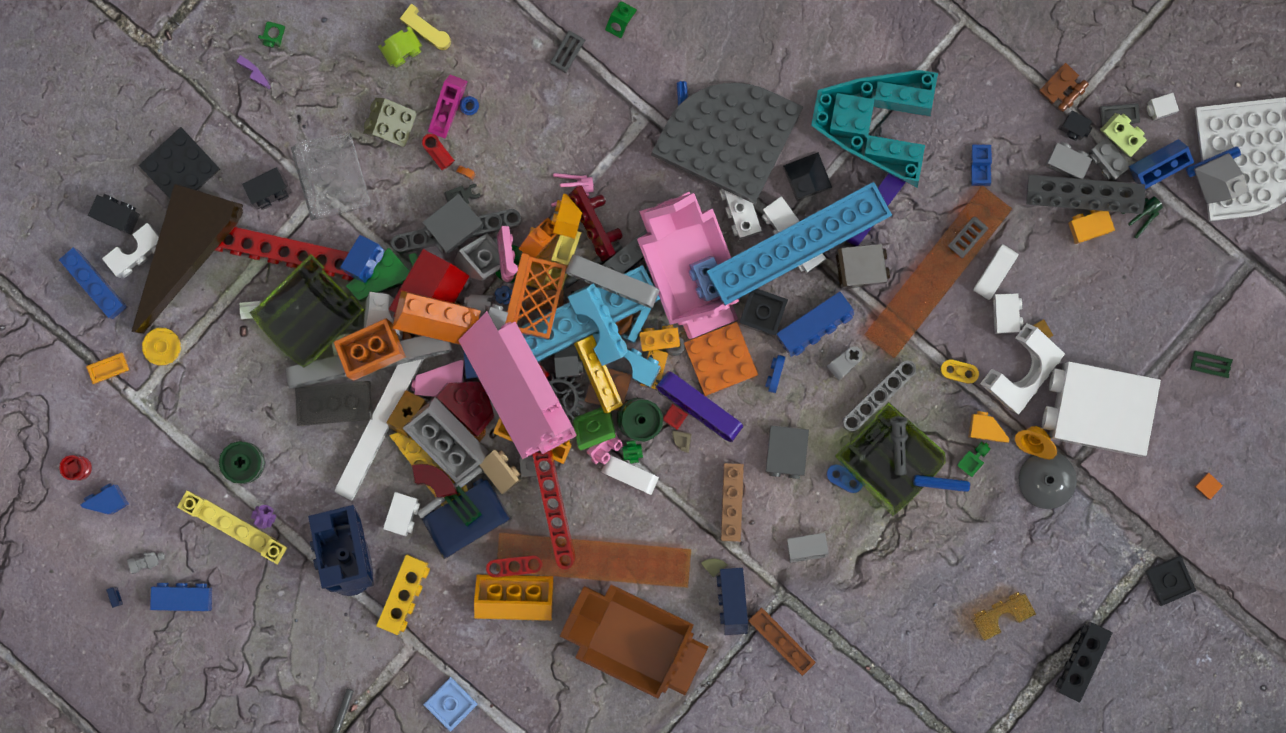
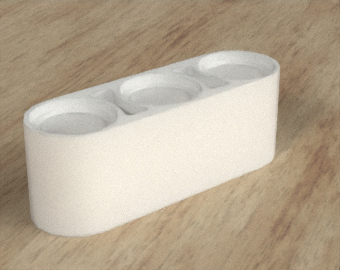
[973,244,1019,300]
[601,455,659,495]

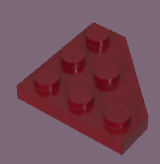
[435,382,495,436]

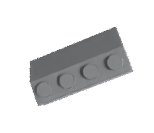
[403,397,488,483]

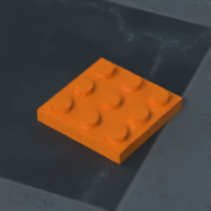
[684,322,758,396]

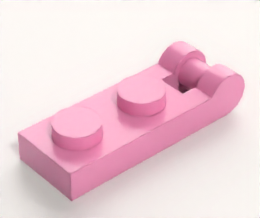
[497,226,518,282]

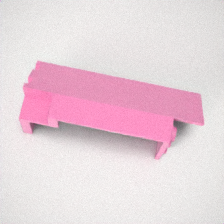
[637,191,739,339]
[458,311,577,459]

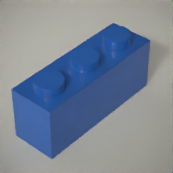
[1128,139,1194,189]
[150,583,212,611]

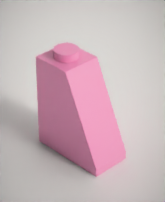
[412,360,465,397]

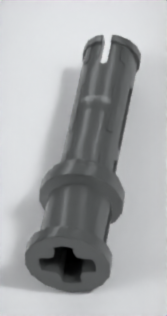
[890,416,908,475]

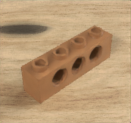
[721,463,744,542]

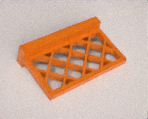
[505,253,567,340]

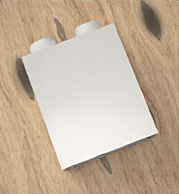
[1042,362,1161,457]

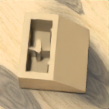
[479,449,521,494]

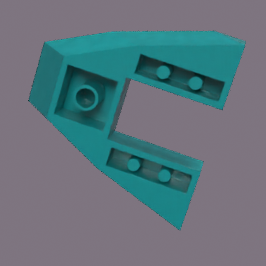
[811,70,938,188]

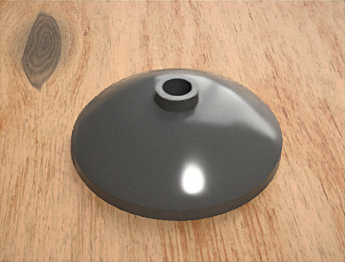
[1019,453,1077,509]

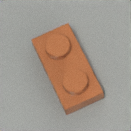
[525,290,564,309]

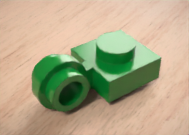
[957,442,991,477]

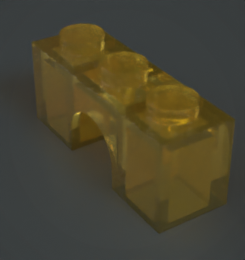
[971,591,1036,641]

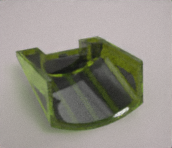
[249,254,365,368]
[835,402,946,516]

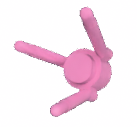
[551,173,594,207]

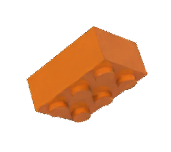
[334,319,406,381]

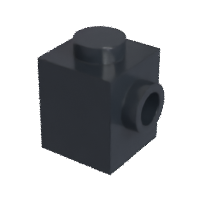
[1060,110,1092,141]

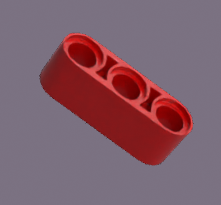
[486,555,543,577]

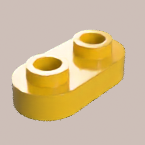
[940,360,979,384]

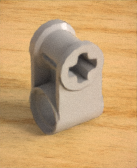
[826,346,863,380]

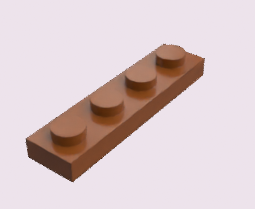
[748,607,816,676]

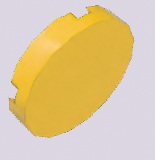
[142,328,181,366]

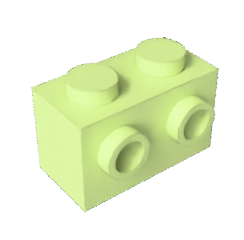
[1100,113,1147,157]

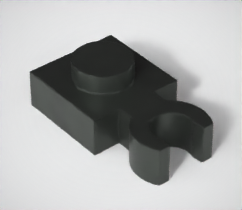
[444,184,480,204]

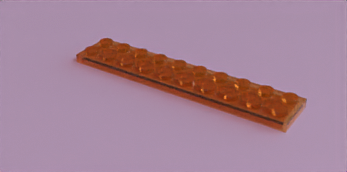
[864,185,1012,358]
[496,533,691,588]

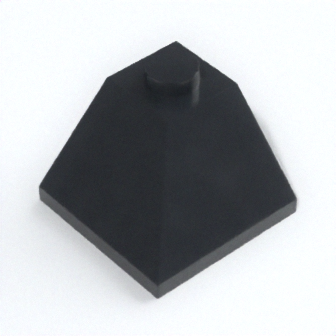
[783,152,832,201]

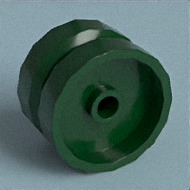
[616,398,663,442]
[219,441,265,484]

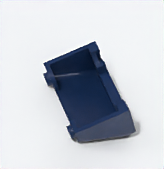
[422,478,512,559]

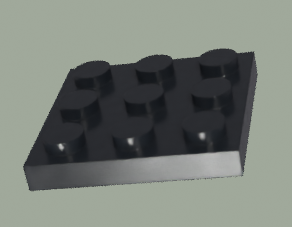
[139,127,220,199]

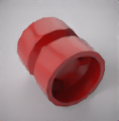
[59,455,92,481]

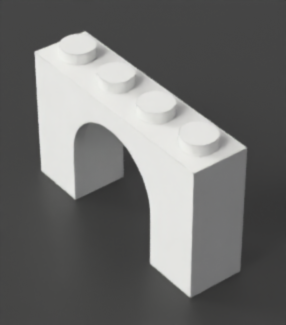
[980,323,1065,415]

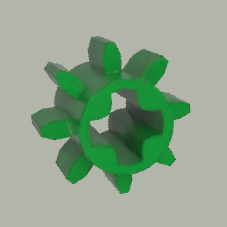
[622,440,643,464]

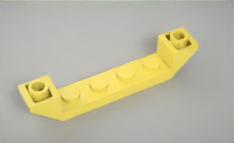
[177,491,287,565]

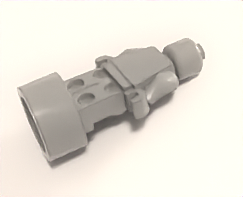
[127,552,166,574]

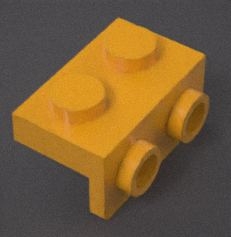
[640,325,680,352]

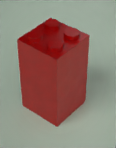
[389,249,470,317]

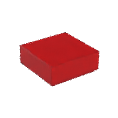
[663,404,688,430]

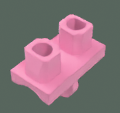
[587,433,623,464]

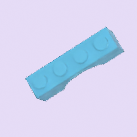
[568,283,628,366]
[593,332,661,388]

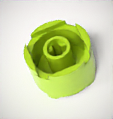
[378,26,422,68]

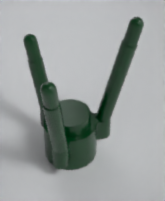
[1121,196,1163,239]

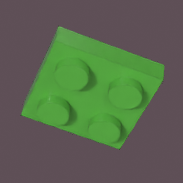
[573,407,616,451]

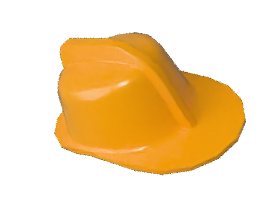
[1015,426,1057,460]

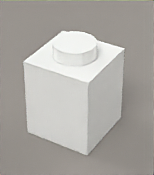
[1147,93,1179,121]

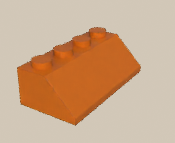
[392,291,481,345]

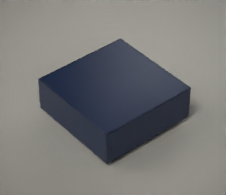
[106,587,123,608]

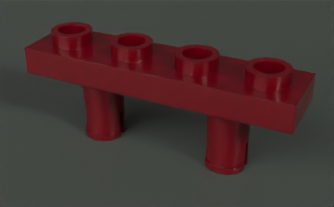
[569,185,623,262]

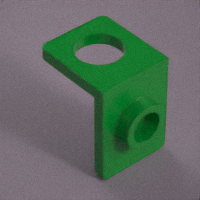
[605,1,637,38]
[258,21,285,48]

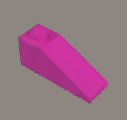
[428,74,468,138]

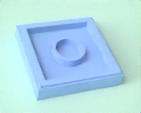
[423,677,478,732]

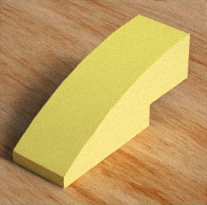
[544,231,581,290]

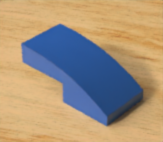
[971,145,992,186]

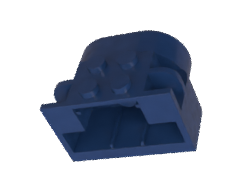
[308,505,374,596]

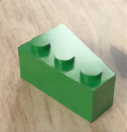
[346,248,410,302]

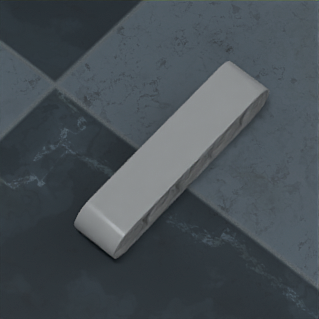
[565,255,660,308]
[842,360,916,432]

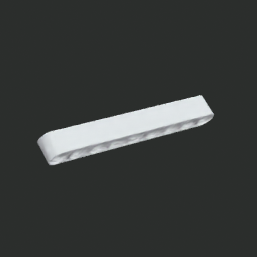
[334,359,424,501]

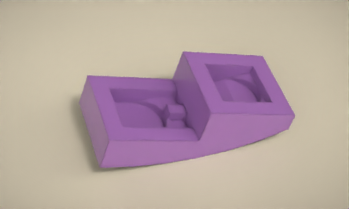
[236,55,271,89]

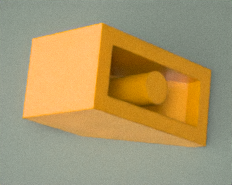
[968,411,1009,443]

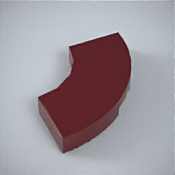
[412,464,457,498]

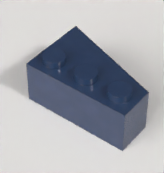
[716,567,748,635]

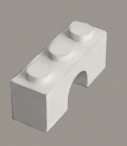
[102,223,159,278]

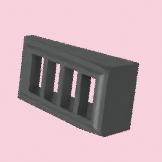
[948,216,989,259]

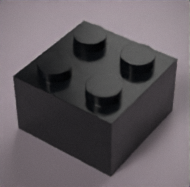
[242,167,292,210]
[88,194,140,235]
[738,289,788,337]

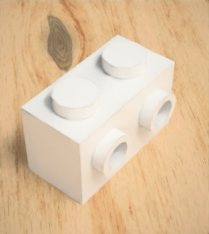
[993,294,1023,334]
[383,492,420,536]

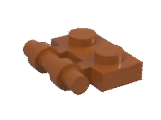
[1039,63,1089,112]

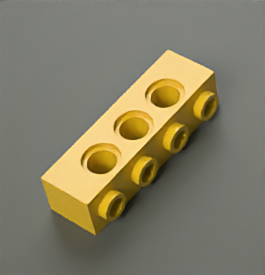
[376,554,430,635]

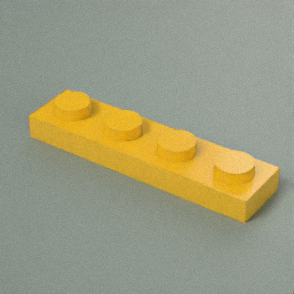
[574,335,623,413]

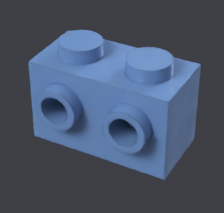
[689,256,719,302]

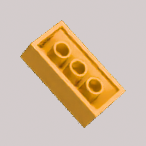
[474,574,553,621]

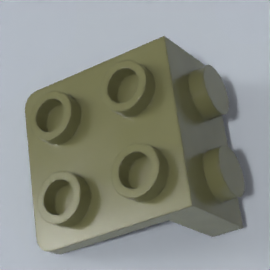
[363,98,416,147]

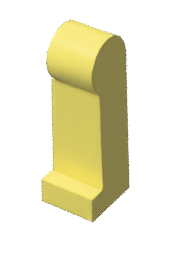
[400,4,451,50]

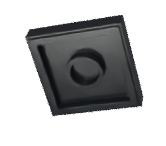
[1145,555,1196,606]

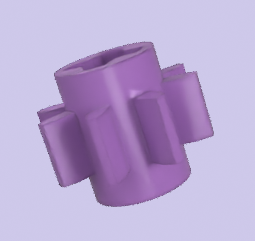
[251,505,276,529]

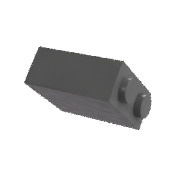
[423,194,484,254]
[765,426,809,479]

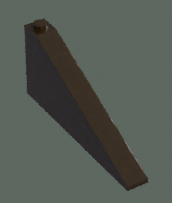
[131,184,243,334]

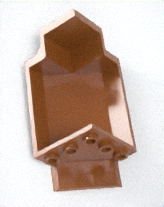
[560,584,709,699]

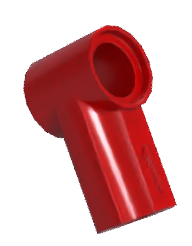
[422,134,455,171]

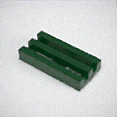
[1190,351,1233,378]
[444,485,482,526]

